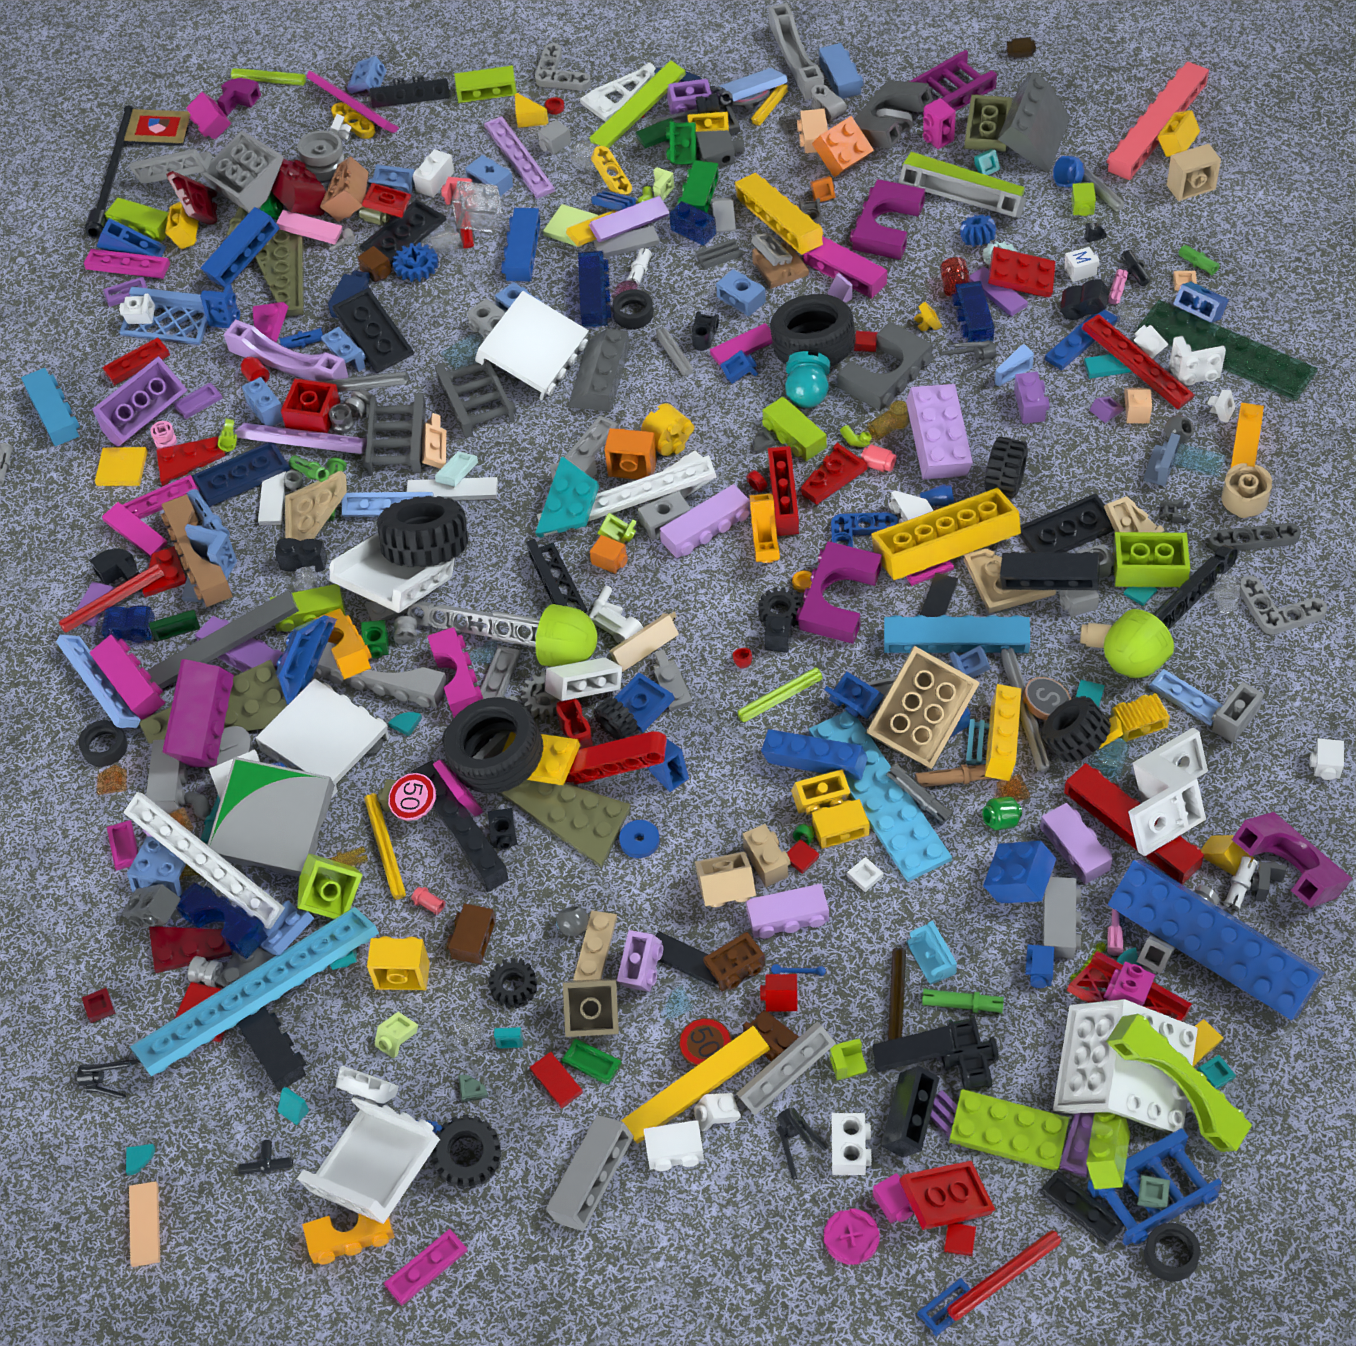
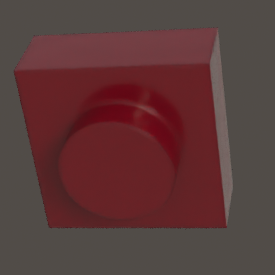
[81,988,116,1023]

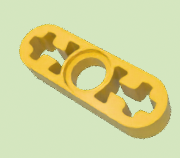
[331,102,375,139]
[591,146,632,196]

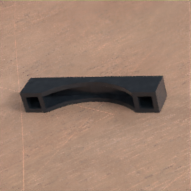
[411,760,509,893]

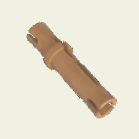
[914,764,991,788]

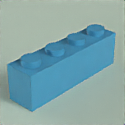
[21,368,80,446]

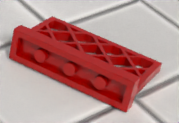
[1067,951,1192,1022]

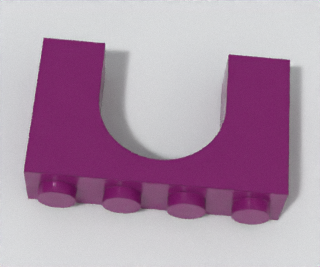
[850,179,925,260]
[796,541,882,644]
[1232,812,1353,908]

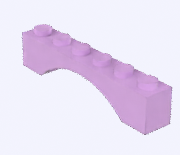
[224,320,348,381]

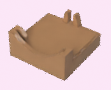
[752,240,809,289]

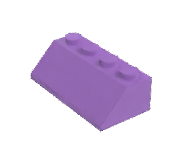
[92,356,187,447]

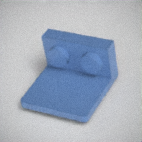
[185,524,237,580]
[127,836,186,898]

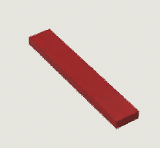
[1082,314,1195,410]

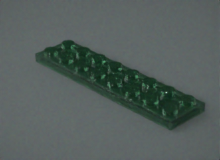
[1137,300,1318,401]

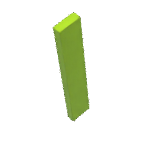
[589,60,686,149]
[902,152,1025,196]

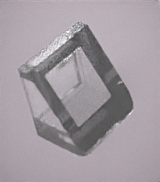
[1115,303,1141,329]

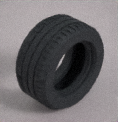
[770,294,856,367]
[443,697,544,793]

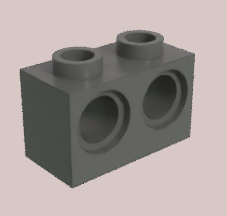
[121,884,181,928]

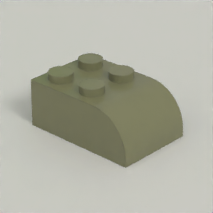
[965,95,1012,152]

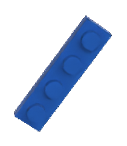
[1045,310,1118,370]

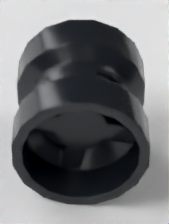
[696,93,720,114]

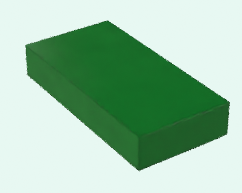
[562,1038,622,1085]

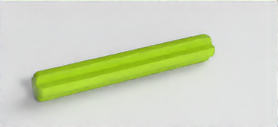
[231,68,306,86]
[737,667,822,722]

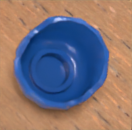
[1053,156,1085,188]

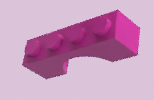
[427,627,483,718]

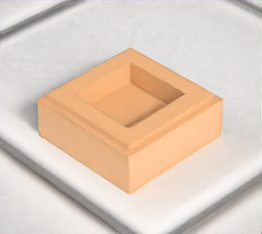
[1173,271,1197,290]

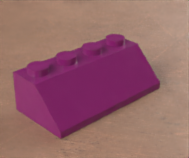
[162,659,234,767]

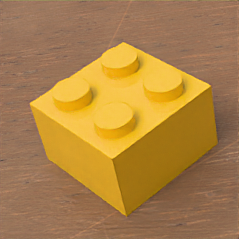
[367,936,430,990]

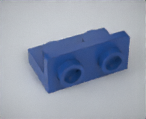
[200,285,240,328]

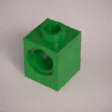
[361,620,389,659]

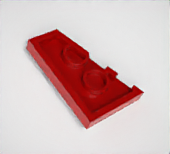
[801,443,868,505]

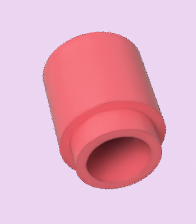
[861,444,897,472]

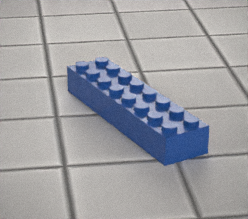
[1107,860,1325,1020]

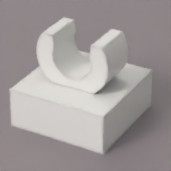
[330,114,351,140]
[1207,390,1236,422]

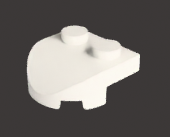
[335,1066,399,1103]

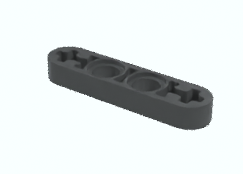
[1208,523,1301,552]

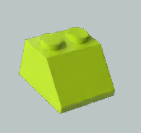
[297,853,363,919]

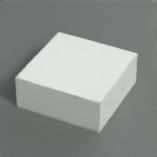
[847,857,883,892]

